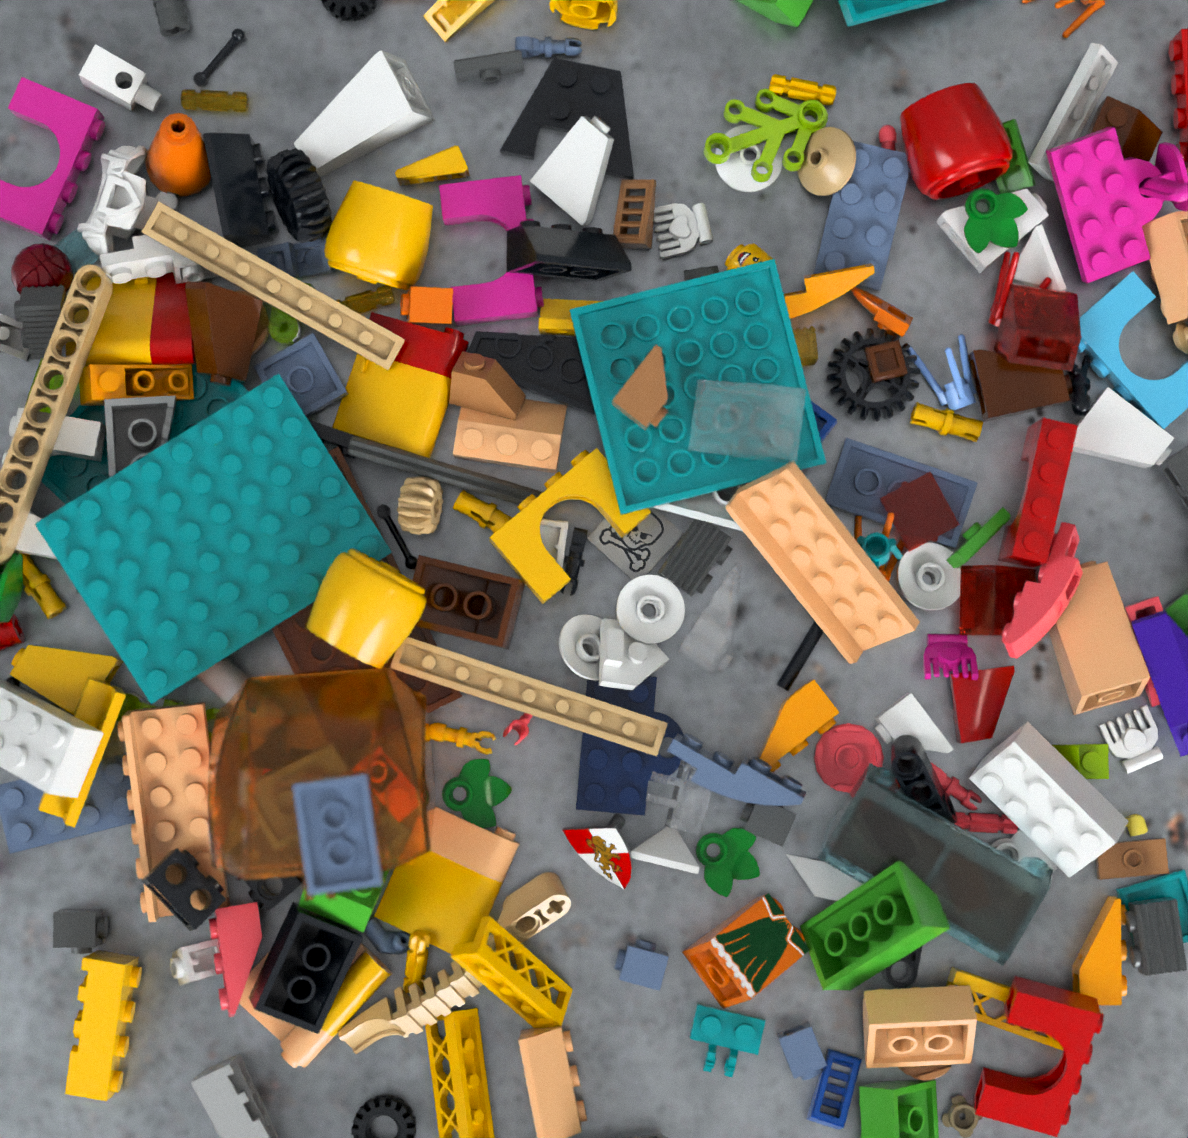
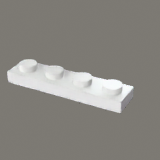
[1028,43,1118,181]

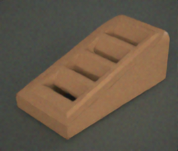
[613,179,656,249]

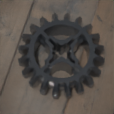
[266,148,332,243]
[826,328,920,422]

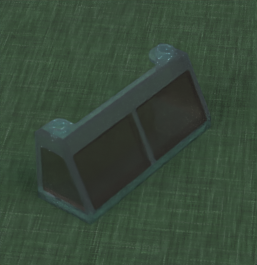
[818,763,1053,966]

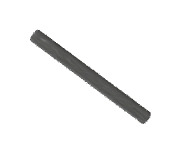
[347,436,543,505]

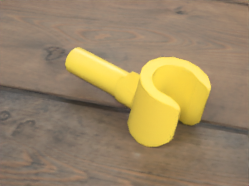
[1125,814,1148,837]

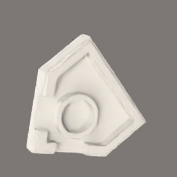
[599,618,669,691]

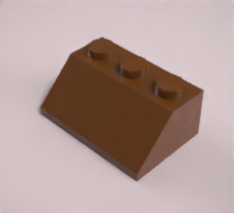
[1058,96,1162,199]

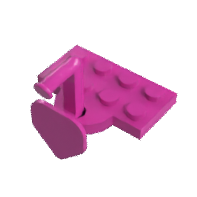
[1046,126,1188,284]

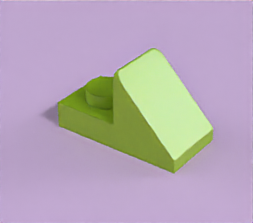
[1051,744,1109,779]

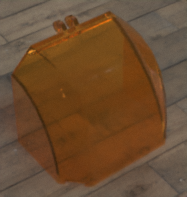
[208,668,436,901]

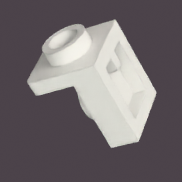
[170,939,221,986]

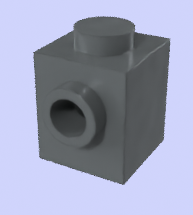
[740,802,797,847]
[53,909,108,954]

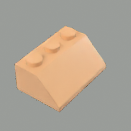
[1142,211,1188,324]
[453,399,567,474]
[862,985,977,1068]
[518,1026,587,1138]

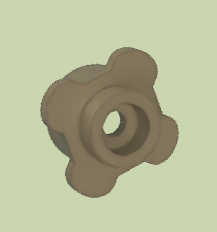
[941,1095,983,1138]

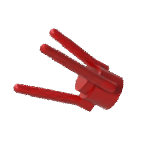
[988,251,1051,331]

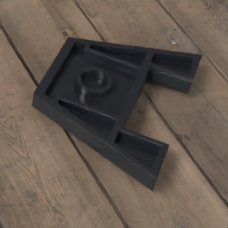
[500,58,634,179]

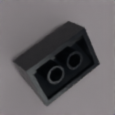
[203,133,278,248]
[506,221,631,281]
[249,902,363,1034]

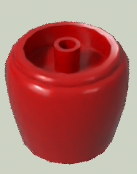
[900,83,1013,200]

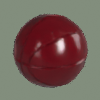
[11,243,73,295]

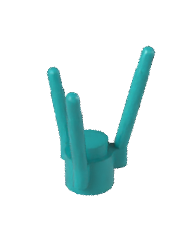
[857,533,903,569]

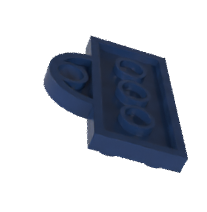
[576,676,684,816]

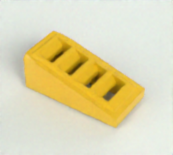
[395,145,470,185]

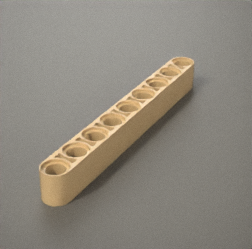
[0,264,113,565]

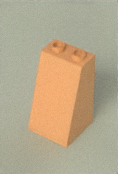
[1049,561,1150,715]

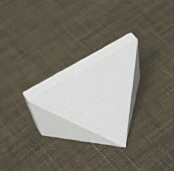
[1014,224,1067,297]
[631,823,700,874]

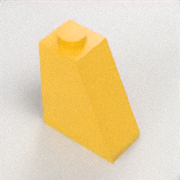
[10,645,123,715]

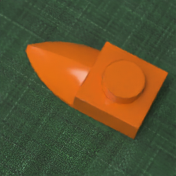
[851,287,913,337]

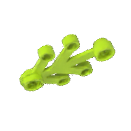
[703,89,828,182]

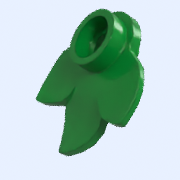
[964,188,1028,253]
[442,759,512,828]
[696,828,760,897]

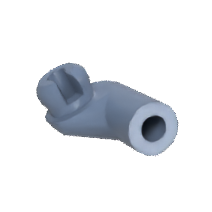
[364,917,409,955]

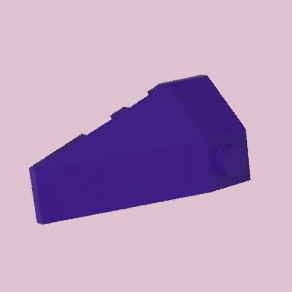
[1131,610,1188,757]

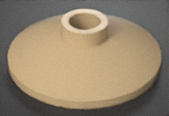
[798,127,856,196]

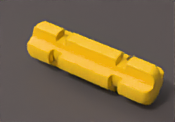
[769,74,836,106]
[403,929,430,993]

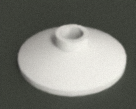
[715,124,783,193]
[897,543,965,611]
[616,575,685,644]
[559,614,603,681]

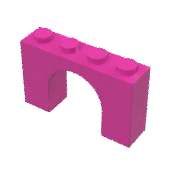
[0,77,105,241]
[439,175,544,327]

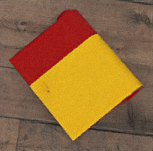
[66,272,196,368]
[332,312,469,458]

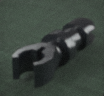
[1067,354,1091,416]
[560,527,588,596]

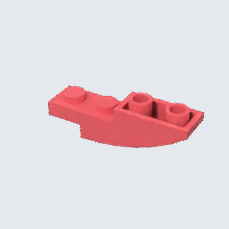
[1002,522,1083,659]

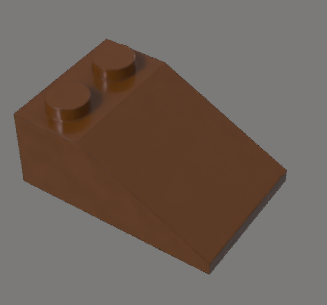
[412,555,525,650]

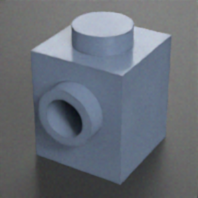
[614,939,669,991]

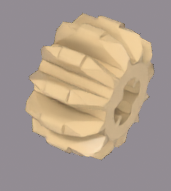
[397,476,444,535]

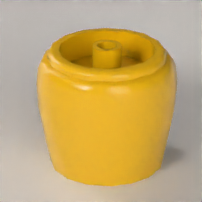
[324,180,433,290]
[306,548,426,669]

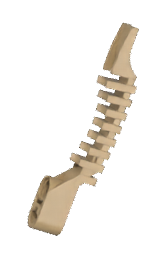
[338,872,571,1054]

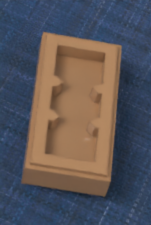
[1095,838,1169,880]

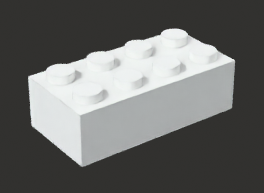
[0,680,104,798]
[969,722,1129,878]

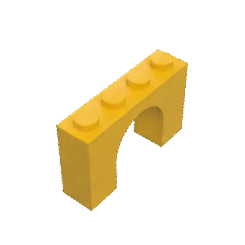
[489,448,651,604]

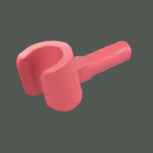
[503,713,533,745]

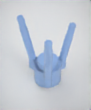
[907,334,976,411]

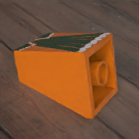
[682,893,810,1009]

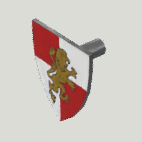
[562,814,633,890]

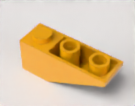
[79,365,194,406]
[757,679,840,772]
[1072,896,1127,1005]

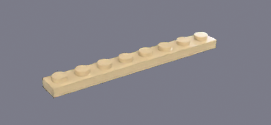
[142,201,405,371]
[390,637,668,756]

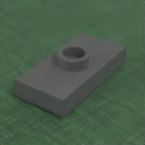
[453,50,524,82]

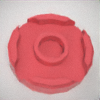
[813,723,884,793]

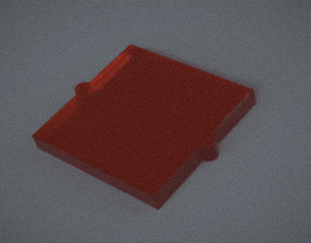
[879,472,960,552]

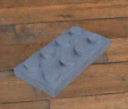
[813,141,910,291]
[825,438,978,549]
[0,753,135,854]

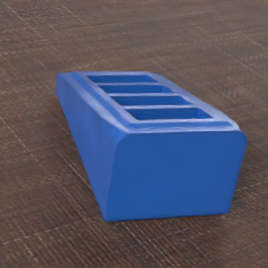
[806,1049,862,1130]

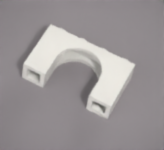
[0,408,106,559]

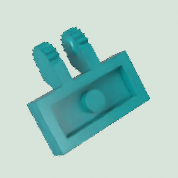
[689,1003,766,1077]

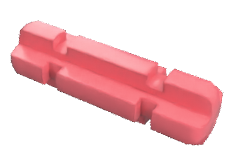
[948,812,1018,834]

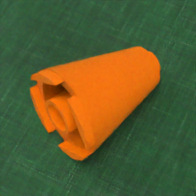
[145,113,211,196]

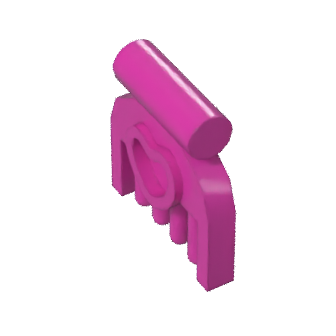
[923,634,978,680]

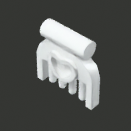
[653,203,713,260]
[1098,705,1163,774]

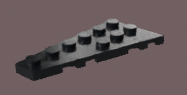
[468,331,596,417]

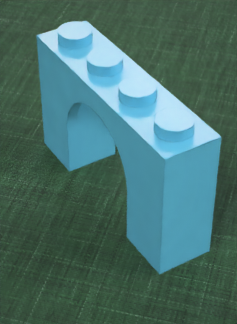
[1064,271,1188,429]

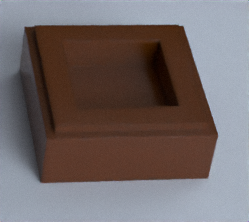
[864,340,908,383]

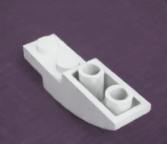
[99,235,218,284]

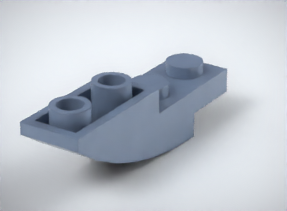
[667,733,806,806]

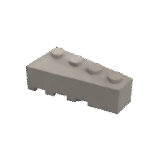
[104,395,177,478]

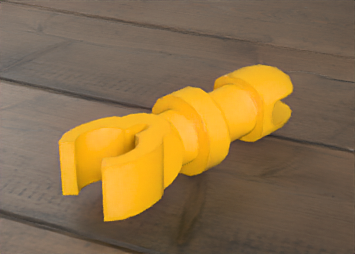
[428,723,496,755]

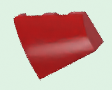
[949,665,1015,743]

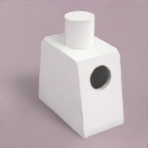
[79,44,162,112]

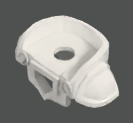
[77,145,179,255]

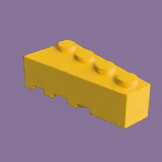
[65,950,142,1101]

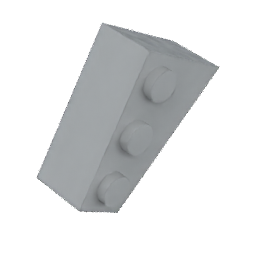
[190,1053,279,1138]

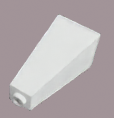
[294,50,435,177]

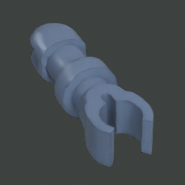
[515,36,582,58]

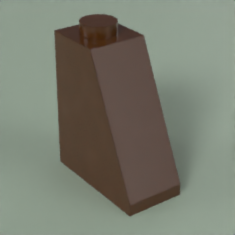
[185,282,263,387]
[968,349,1073,422]

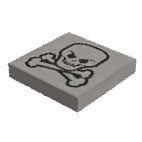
[587,508,684,580]

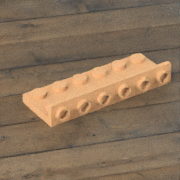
[725,461,920,664]
[118,702,230,922]

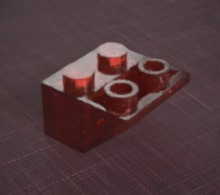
[993,283,1081,371]
[959,565,1037,637]

